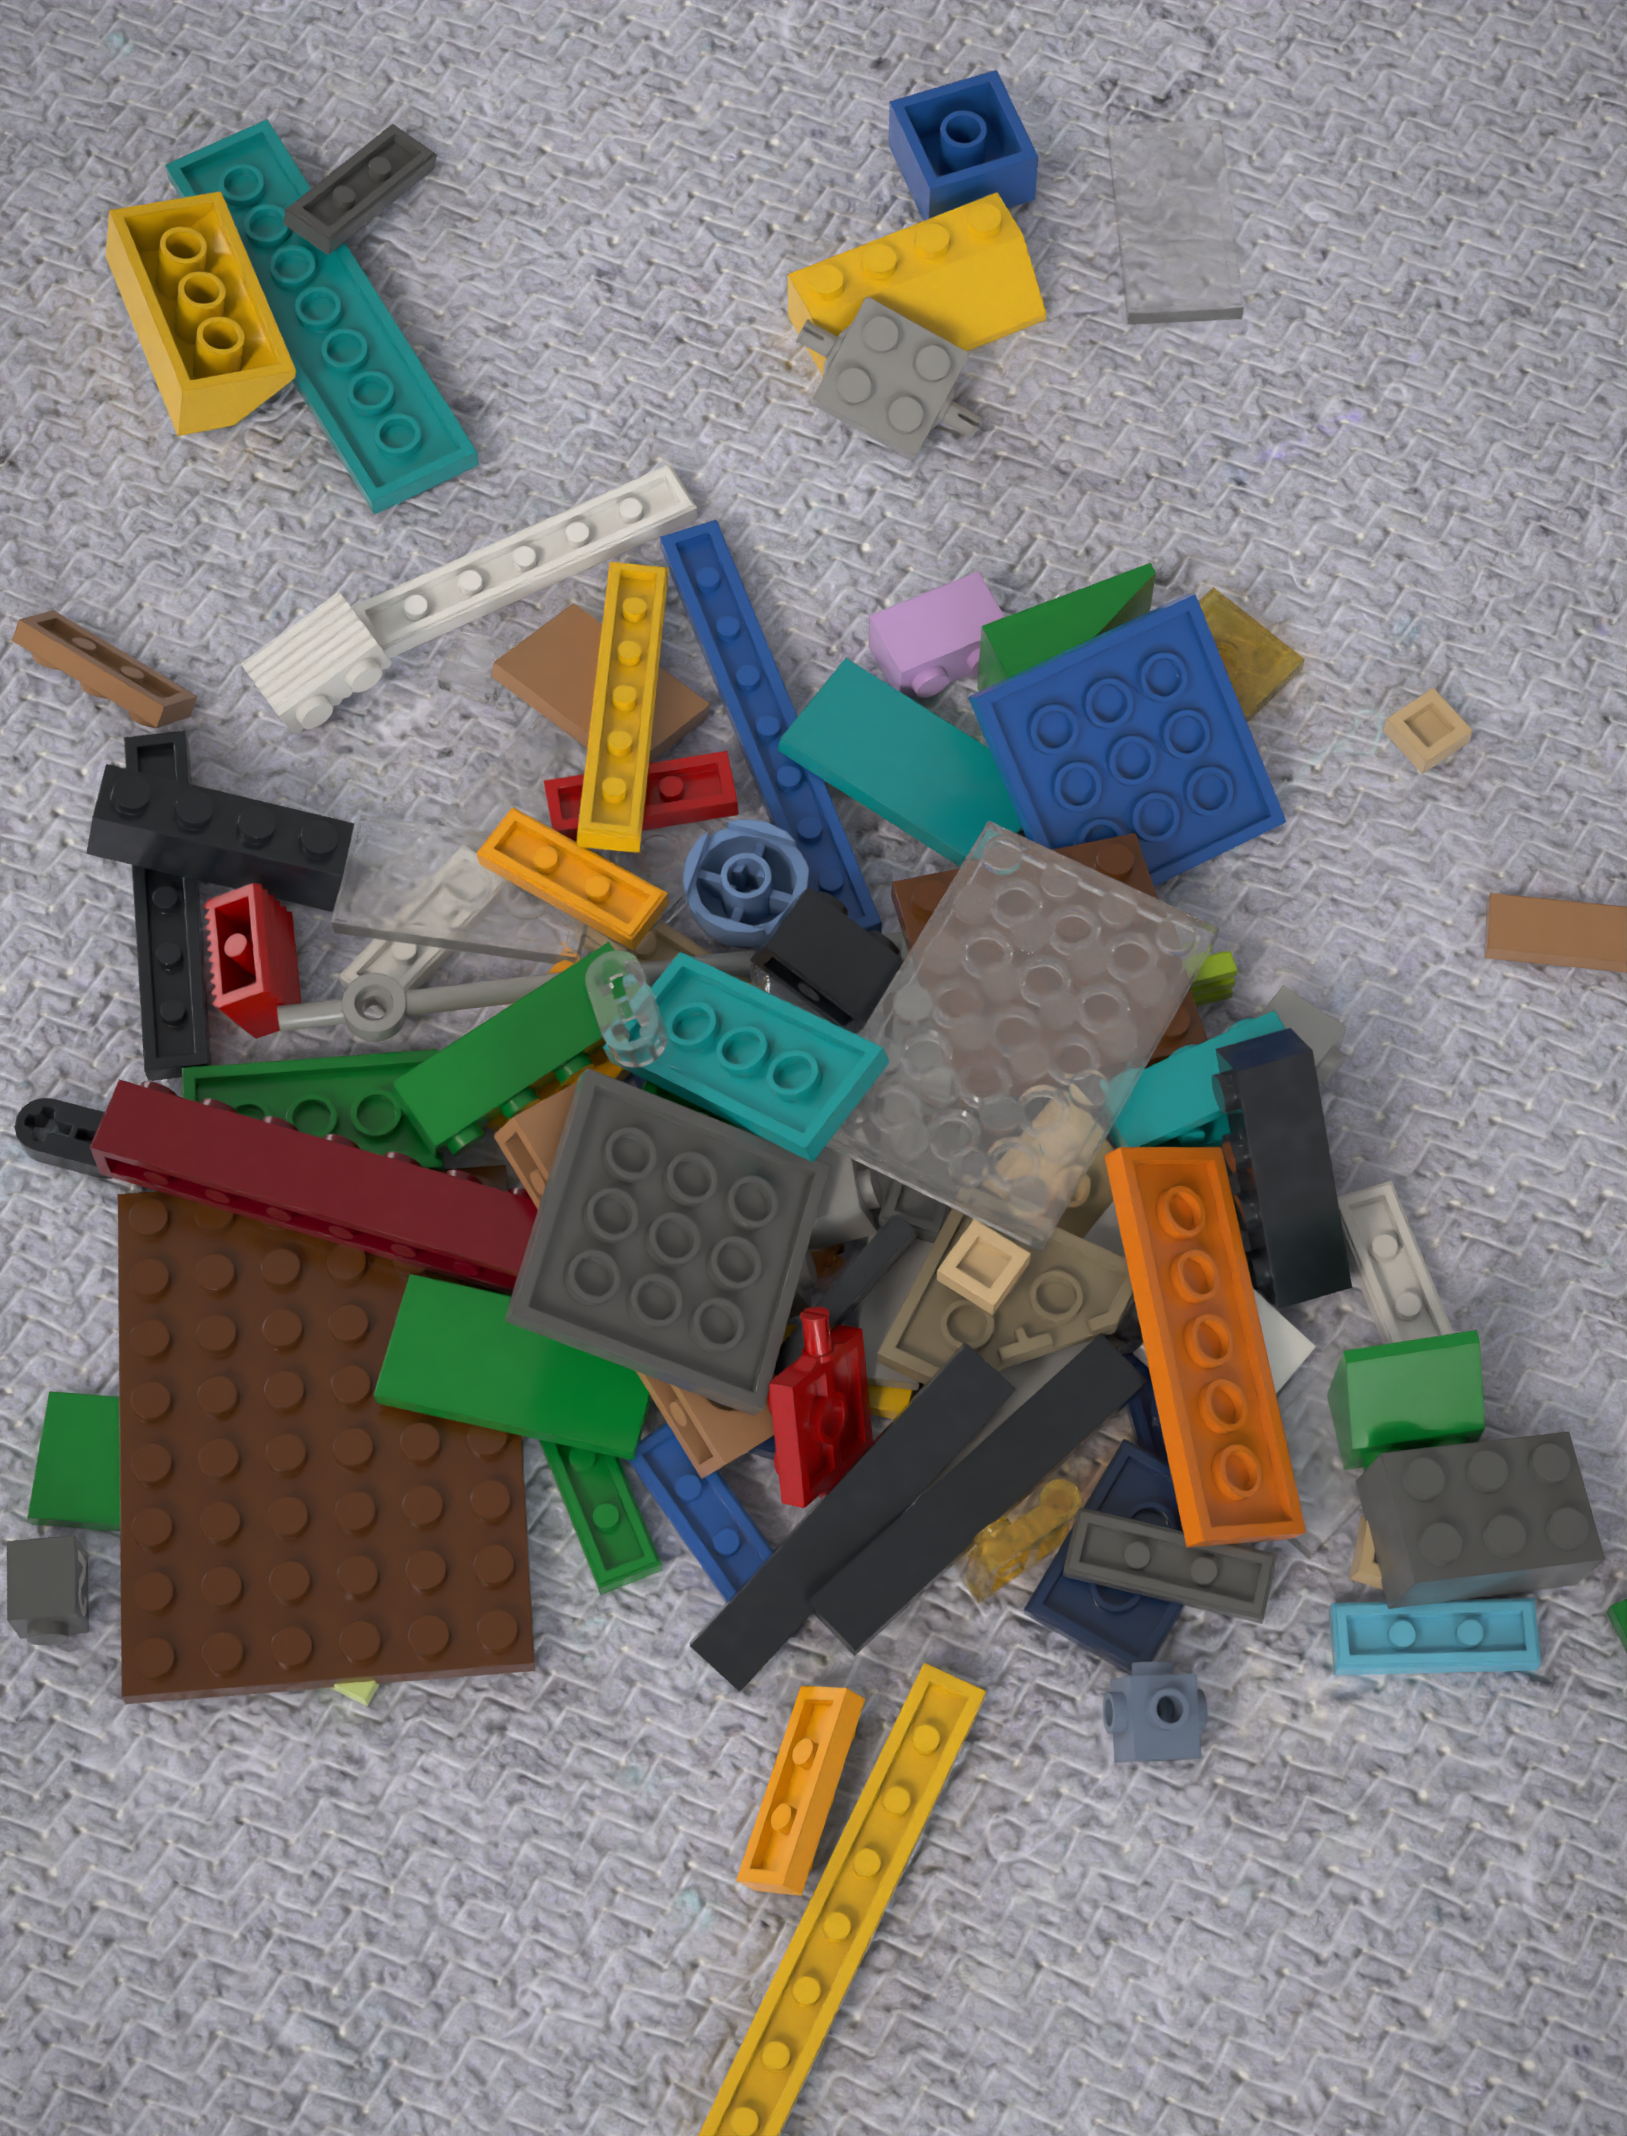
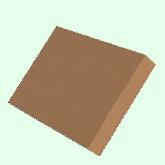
[491,603,710,763]

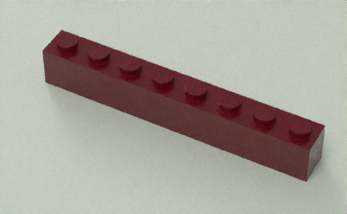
[90,1079,538,1295]

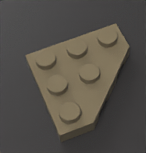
[877,1185,1134,1384]

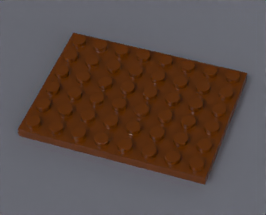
[117,1165,536,1704]

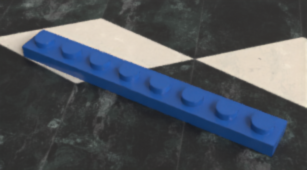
[660,520,882,934]

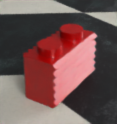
[203,883,302,1039]

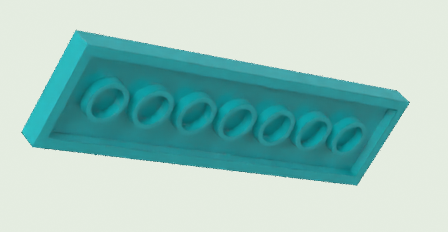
[165,119,479,515]

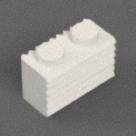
[241,592,392,735]

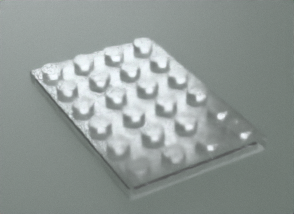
[826,821,1219,1252]

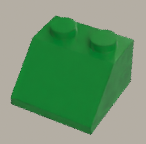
[1327,1330,1485,1471]

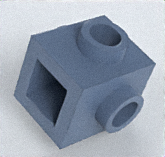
[1102,1661,1208,1763]

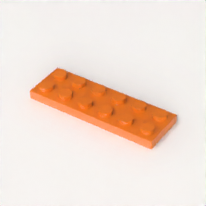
[1104,1147,1306,1547]

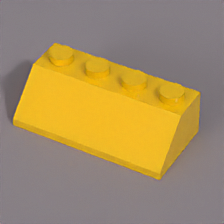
[106,191,296,436]
[787,192,1046,377]

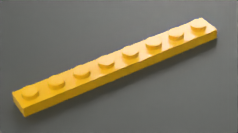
[698,1662,986,2136]

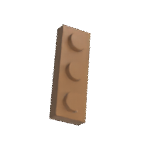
[12,610,198,728]

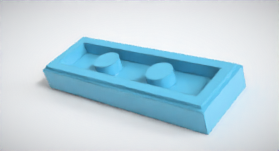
[1329,1598,1541,1675]

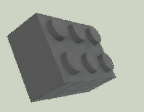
[1356,1432,1605,1609]

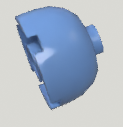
[683,819,809,949]

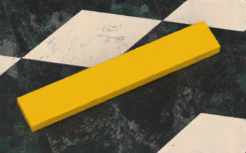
[577,562,669,853]

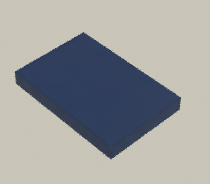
[1024,1439,1185,1676]

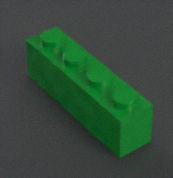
[392,942,645,1158]

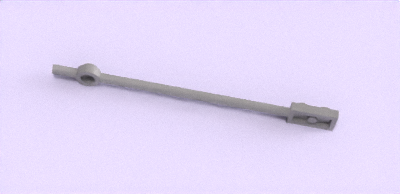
[277,932,903,1042]

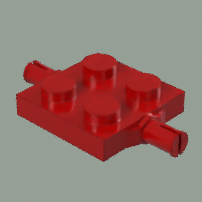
[768,1307,873,1508]

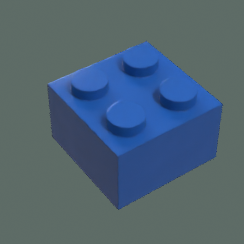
[888,70,1038,221]

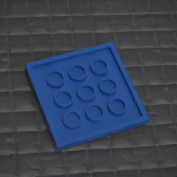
[968,594,1287,886]

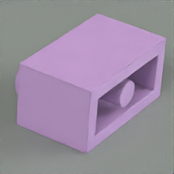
[869,571,1005,699]

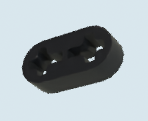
[14,1098,112,1179]

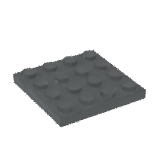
[504,1068,830,1416]

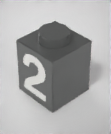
[7,1535,89,1646]

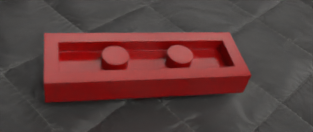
[544,751,739,842]

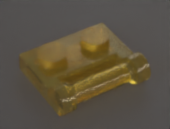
[963,1479,1081,1604]

